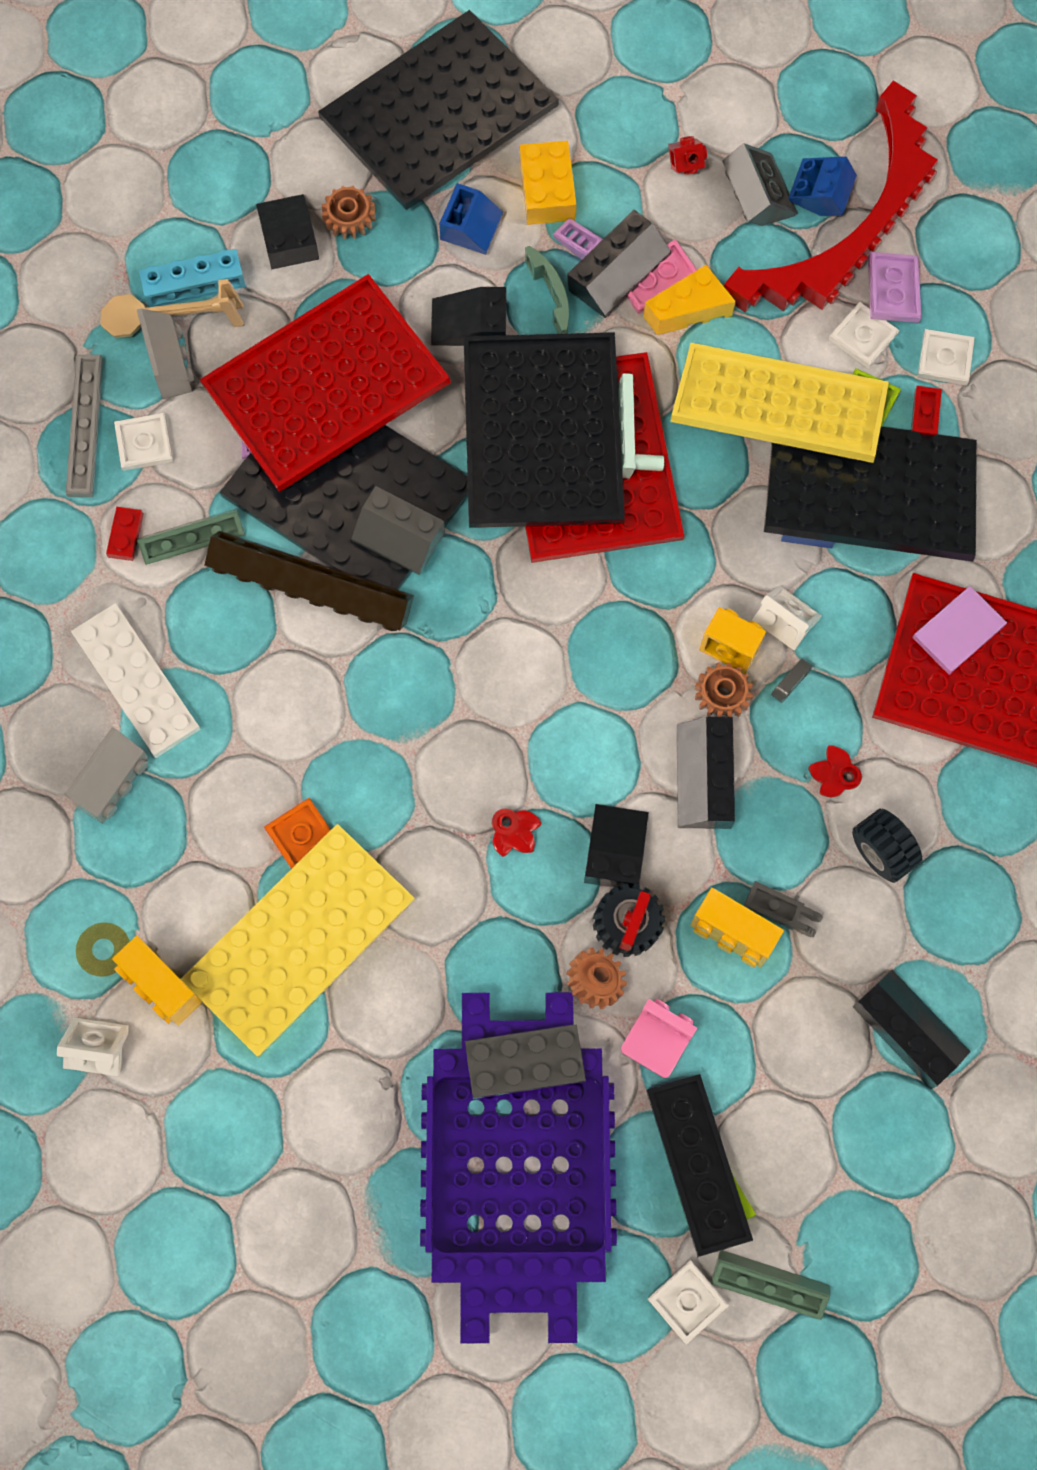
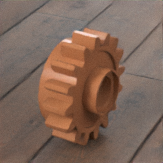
[322,186,376,239]
[695,663,753,717]
[566,947,627,1009]

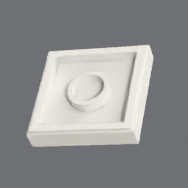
[828,302,900,368]
[917,329,975,386]
[114,413,173,471]
[647,1260,729,1345]

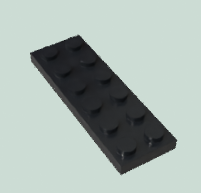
[646,1074,753,1258]

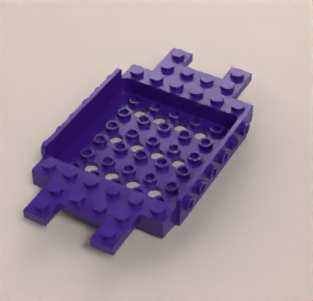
[420,992,617,1344]

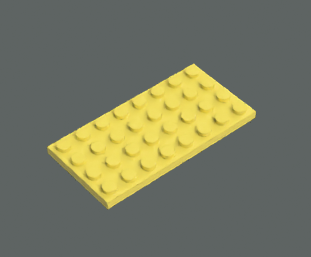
[671,343,889,463]
[180,824,415,1058]

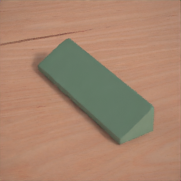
[137,508,245,565]
[711,1250,830,1320]

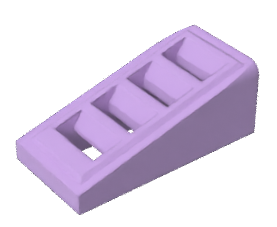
[553,218,603,260]

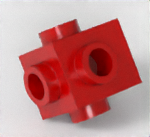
[668,136,707,174]

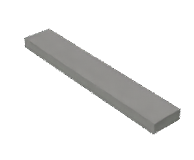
[66,355,103,497]

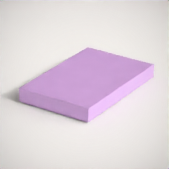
[868,252,921,323]
[912,586,1007,675]

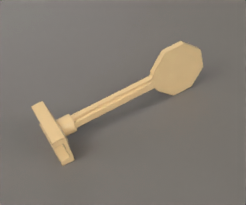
[101,279,244,338]

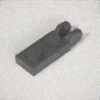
[743,881,823,937]

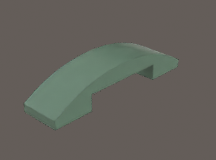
[525,246,569,334]

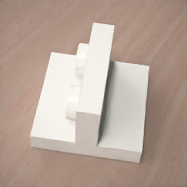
[752,586,822,650]
[57,1018,129,1076]

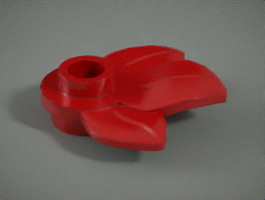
[808,745,862,798]
[492,808,541,857]

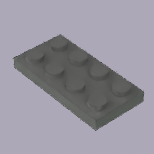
[465,1024,586,1099]

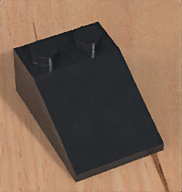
[256,194,319,270]
[431,287,506,346]
[584,804,649,888]

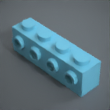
[139,249,246,307]

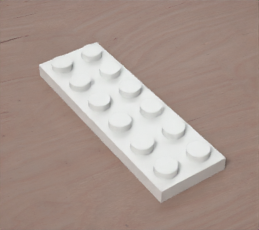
[71,603,201,758]

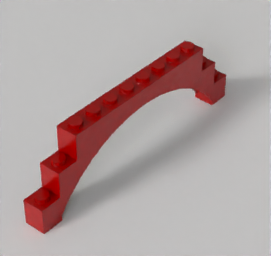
[724,80,938,313]

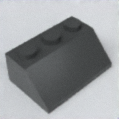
[722,143,798,226]
[351,486,445,575]

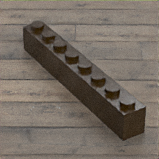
[204,531,414,631]

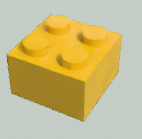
[699,607,766,674]

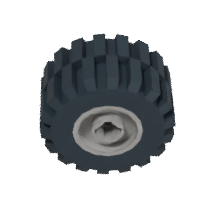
[852,808,923,883]
[593,883,665,957]

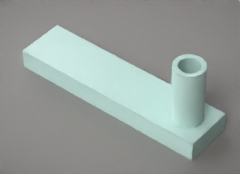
[618,373,664,479]

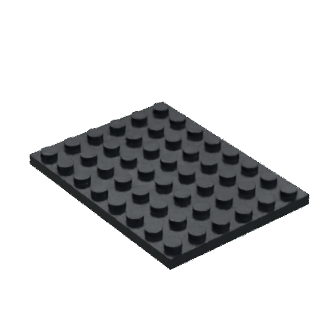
[318,10,559,210]
[463,332,625,528]
[220,425,468,590]
[763,426,977,562]

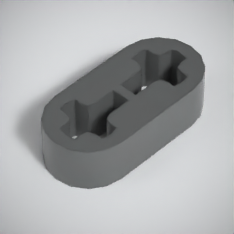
[771,658,813,703]

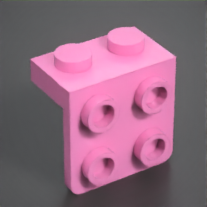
[621,999,697,1078]

